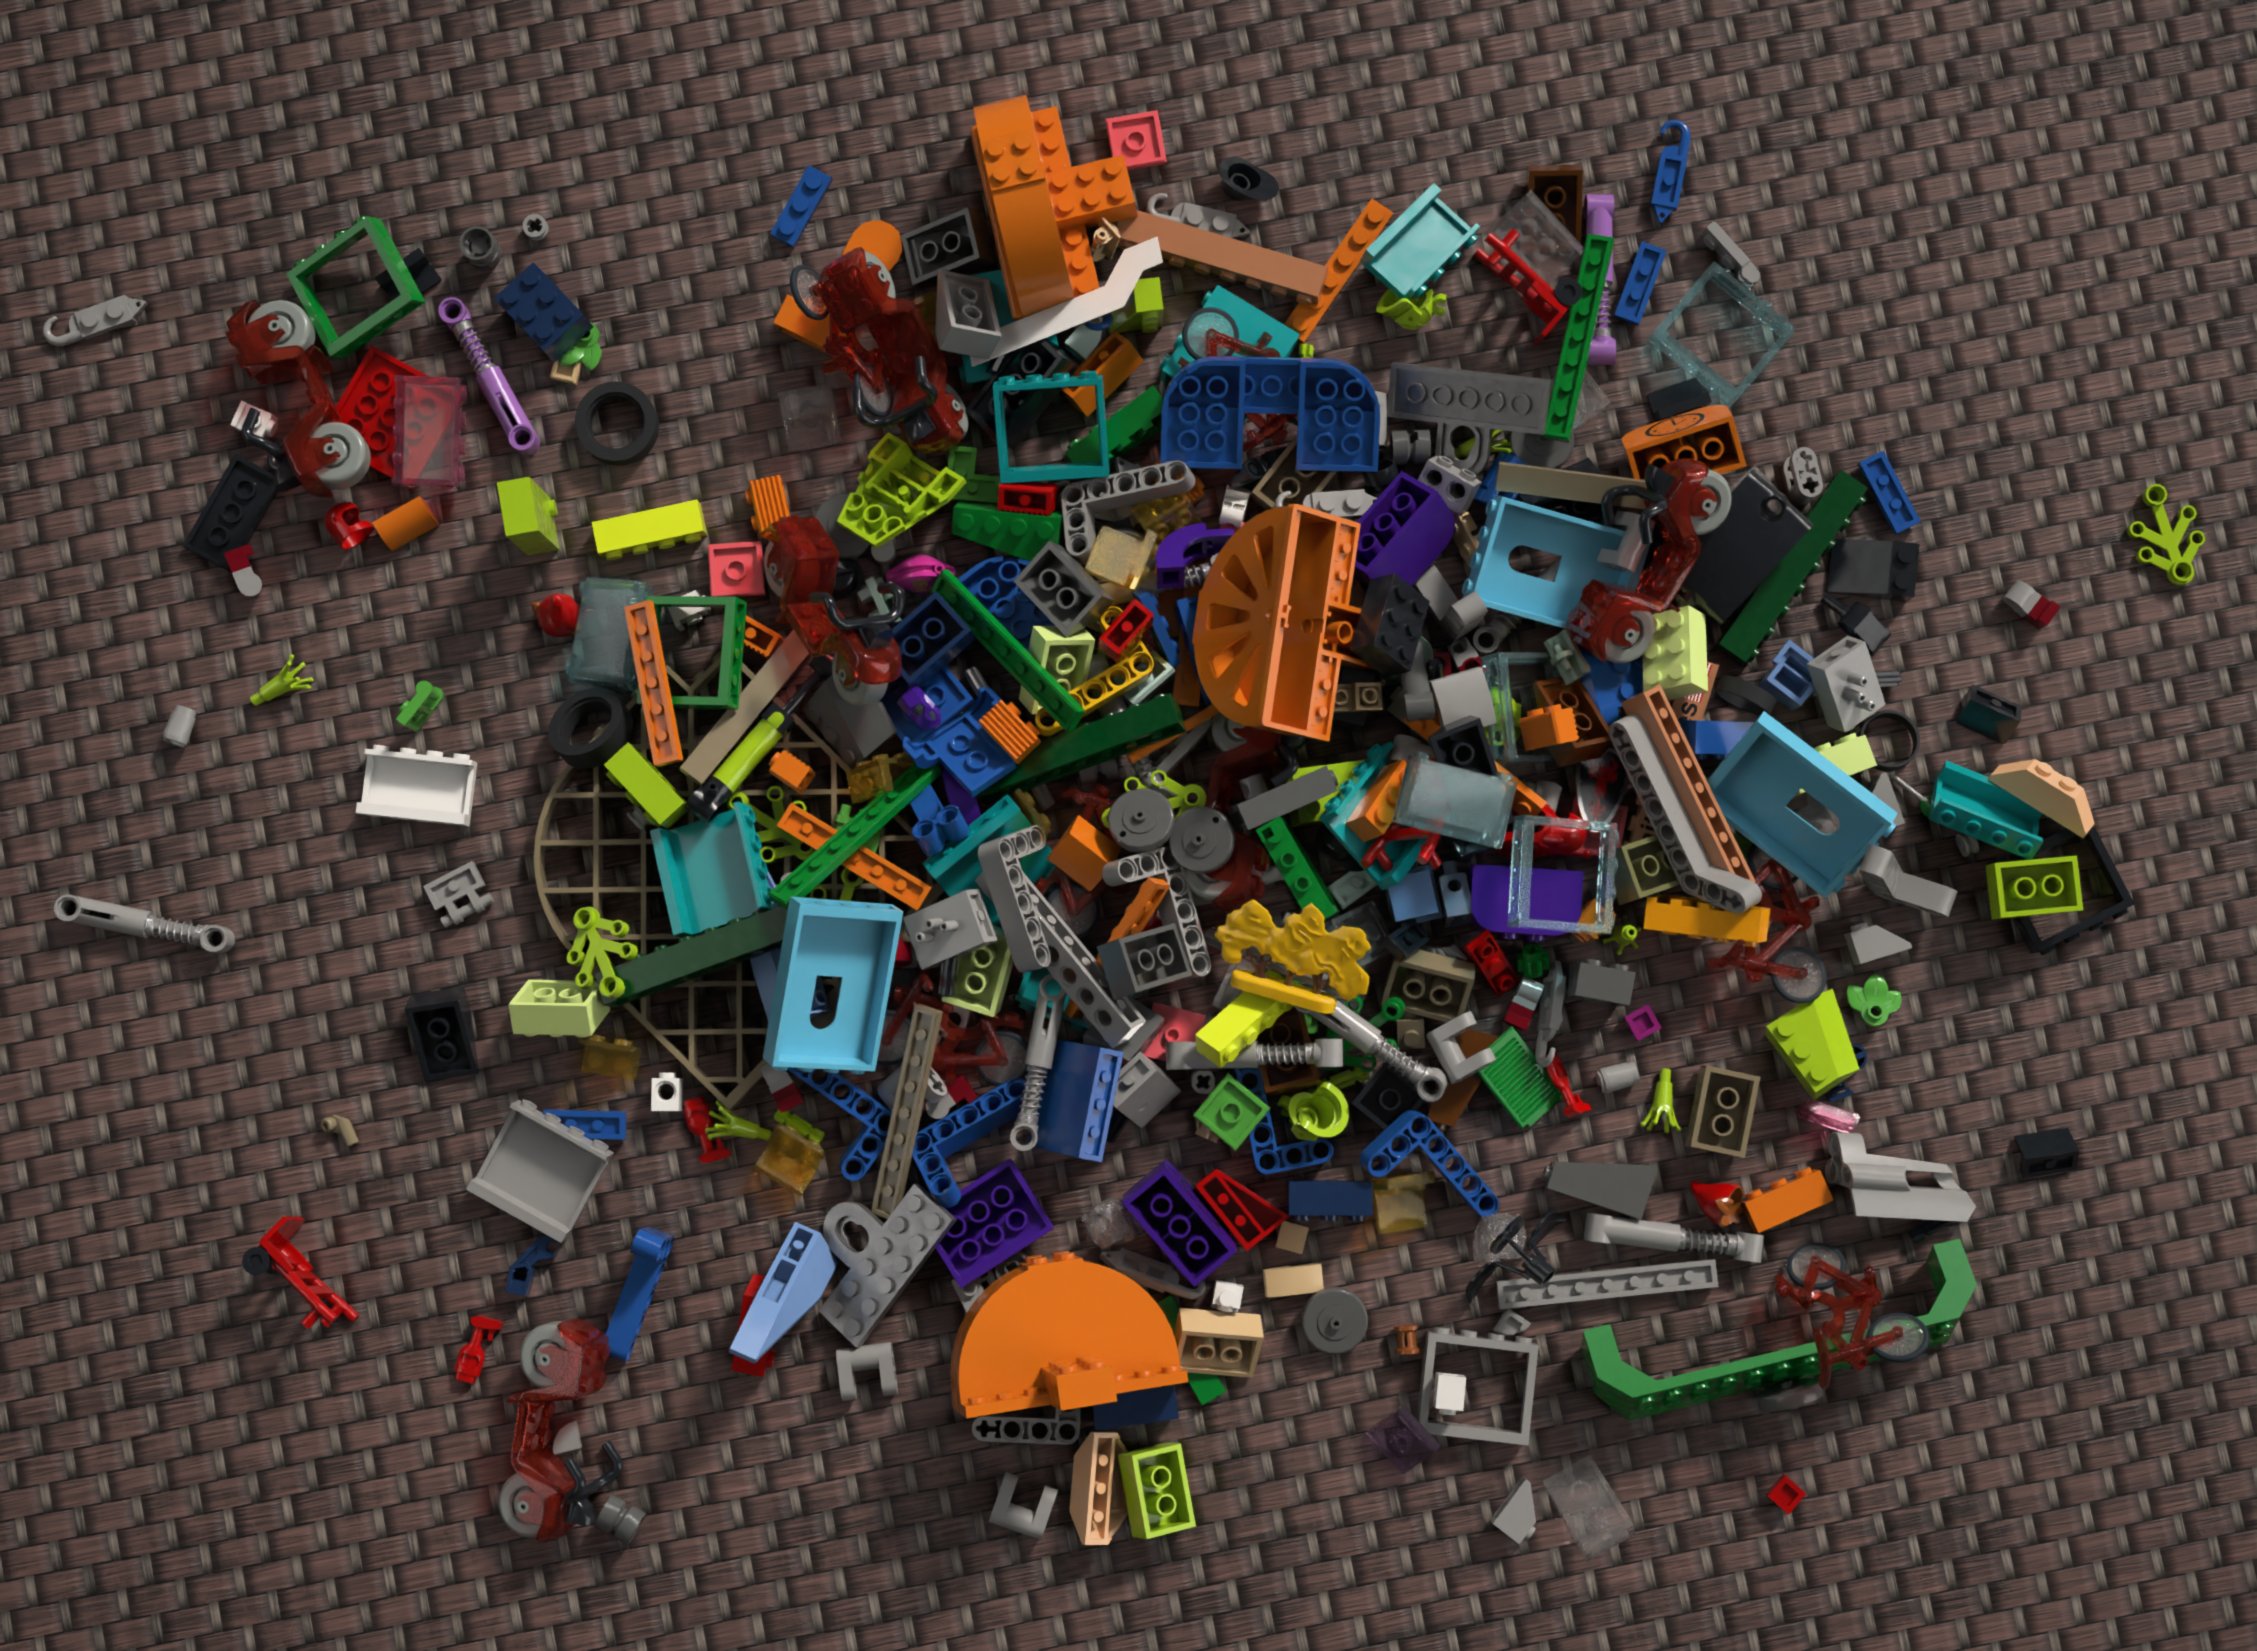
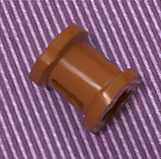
[1393,1324,1420,1355]

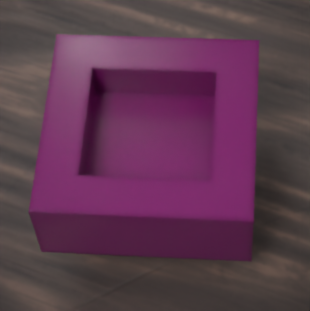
[1623,1004,1662,1041]

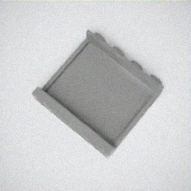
[466,1099,614,1243]

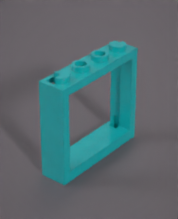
[993,371,1110,483]

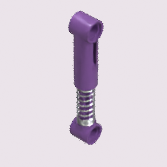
[1584,194,1616,365]
[438,297,540,456]

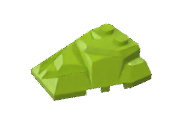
[837,432,967,549]

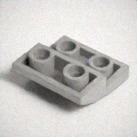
[1429,666,1497,727]

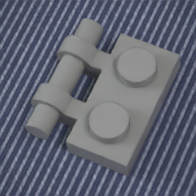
[423,861,494,928]

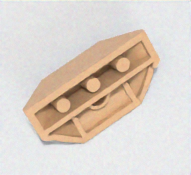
[1988,759,2095,838]
[1069,1431,1128,1545]

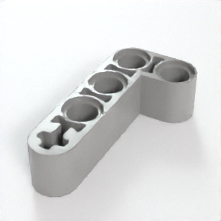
[972,1408,1081,1445]

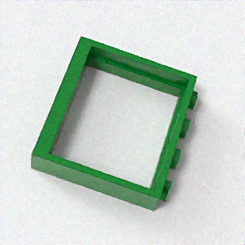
[286,216,425,359]
[635,596,747,710]
[1256,816,1341,921]

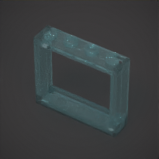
[1648,262,1797,407]
[1481,652,1561,765]
[1507,815,1619,934]

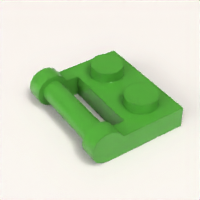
[396,681,444,732]

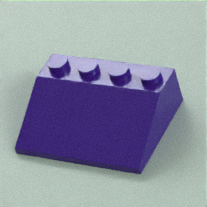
[936,1158,1055,1289]

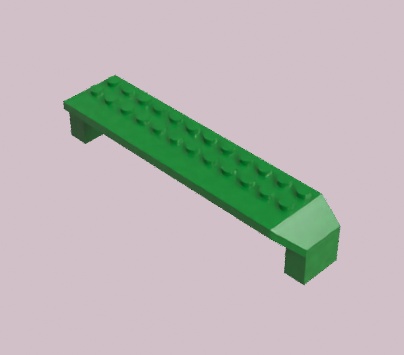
[1581,1238,1977,1421]

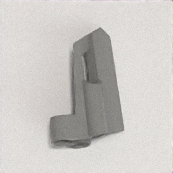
[1825,1132,1976,1222]

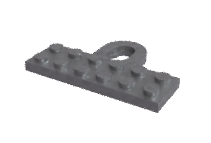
[1387,362,1551,475]
[819,1184,957,1347]

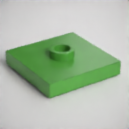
[1193,1073,1270,1151]

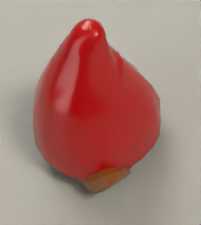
[532,593,582,637]
[1690,1181,1744,1227]

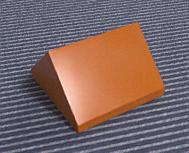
[1046,815,1121,892]

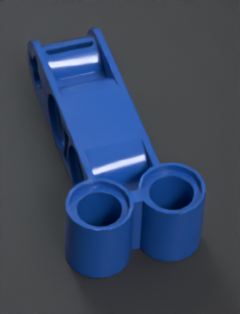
[896,778,969,855]

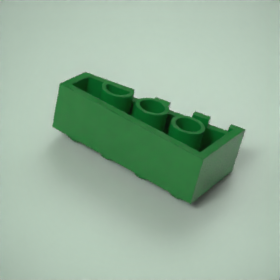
[1065,385,1163,481]
[952,501,1064,562]

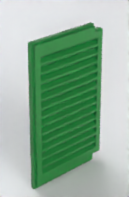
[1477,1026,1562,1129]

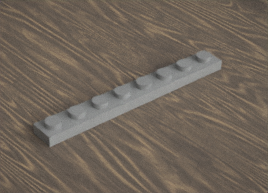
[1496,1259,1718,1309]

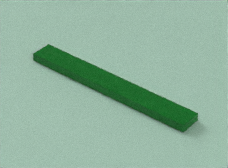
[1542,234,1615,443]
[931,569,1085,732]
[768,763,942,910]

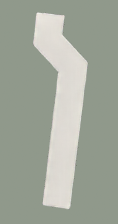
[970,237,1163,367]

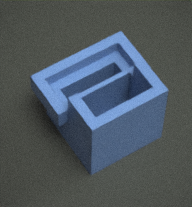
[1758,639,1816,711]
[1385,865,1443,923]

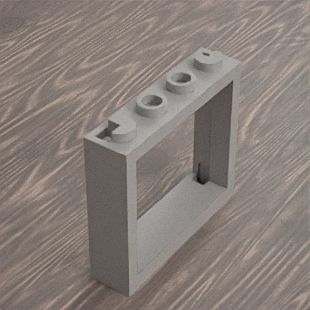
[1416,1327,1539,1446]

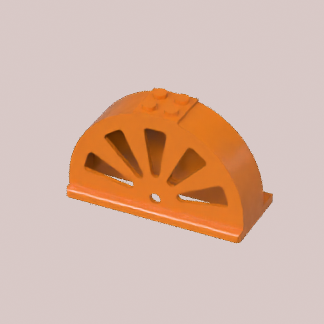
[970,95,1138,321]
[1192,504,1376,742]
[950,1251,1188,1418]

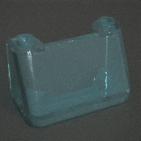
[565,577,654,693]
[1392,751,1518,849]

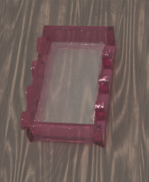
[391,375,467,489]

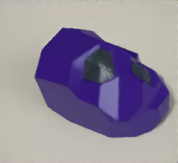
[897,685,941,731]

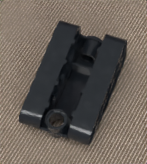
[1659,470,1814,626]

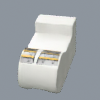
[1219,485,1251,528]

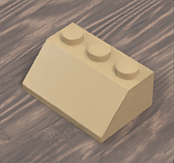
[1174,1308,1264,1378]

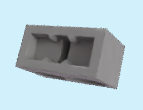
[1418,456,1482,514]

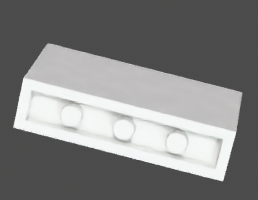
[356,745,477,827]

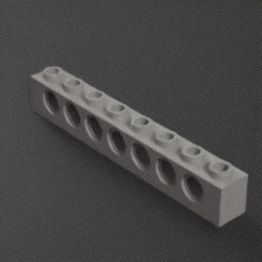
[975,872,1146,1048]

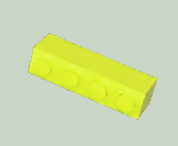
[592,500,707,560]
[1195,970,1294,1068]

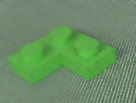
[948,445,1001,504]

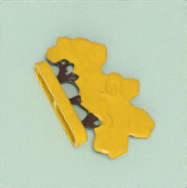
[1214,899,1371,1014]

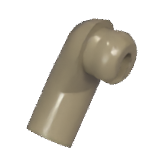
[321,1114,359,1147]

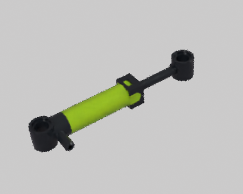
[685,645,835,825]

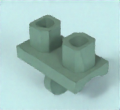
[858,577,905,624]
[1544,629,1591,685]

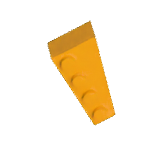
[1643,894,1770,947]

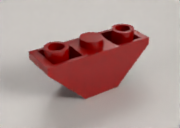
[1462,930,1519,997]

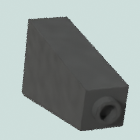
[1227,766,1338,834]
[1541,1161,1658,1219]

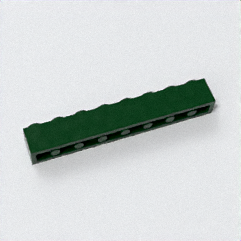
[1714,470,1867,666]
[976,693,1186,805]
[595,905,788,1008]

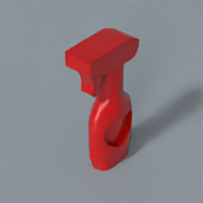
[1545,1052,1592,1118]
[683,1096,732,1163]
[454,1315,504,1383]

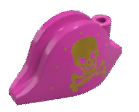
[886,554,956,594]

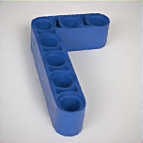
[1234,1066,1333,1174]
[788,1067,892,1181]
[912,1078,1026,1208]
[1359,1109,1499,1217]
[600,1226,674,1363]

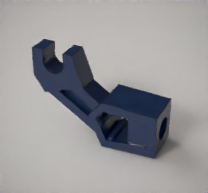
[506,1235,560,1296]

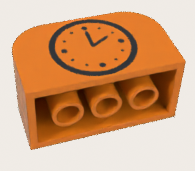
[1621,405,1747,480]

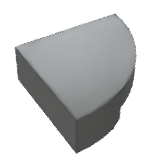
[1493,1308,1531,1335]
[553,1420,582,1454]

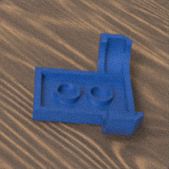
[1575,635,1643,727]
[903,687,1016,798]

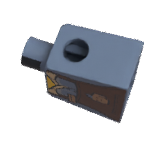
[1436,861,1472,928]

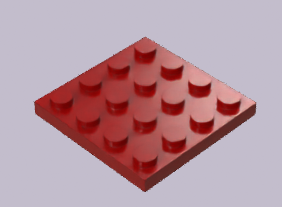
[327,345,466,490]

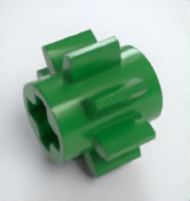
[1516,944,1549,978]

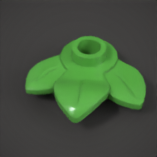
[559,322,602,371]
[1846,973,1901,1027]

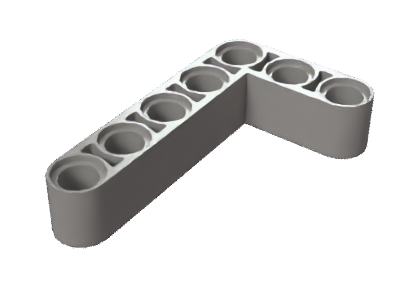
[1061,460,1195,565]
[1413,564,1488,643]
[978,825,1051,973]
[1859,845,1957,918]
[1102,846,1211,980]

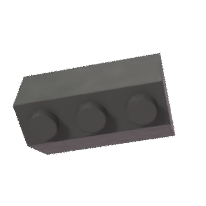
[1013,541,1115,637]

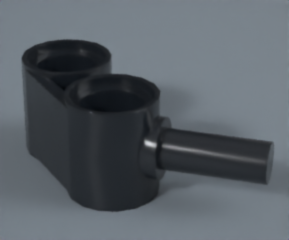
[1821,594,1891,656]

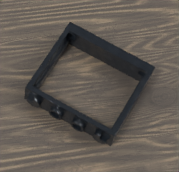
[1991,825,2135,955]

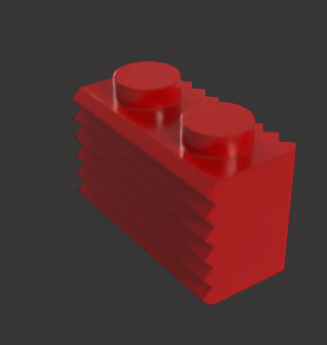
[998,481,1058,516]
[1098,599,1154,663]

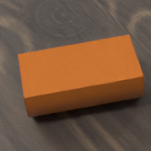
[372,496,439,551]

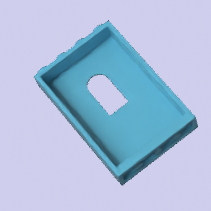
[1462,494,1650,635]
[1707,711,1897,898]
[763,897,903,1075]

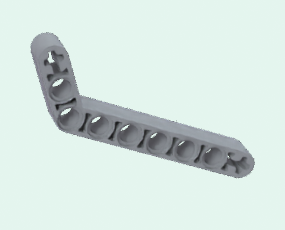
[1609,714,1762,914]

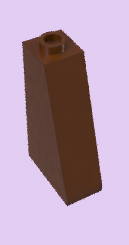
[1425,1029,1499,1131]

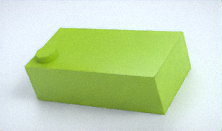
[497,477,559,555]

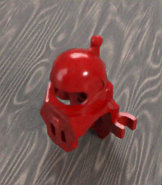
[1497,805,1592,868]

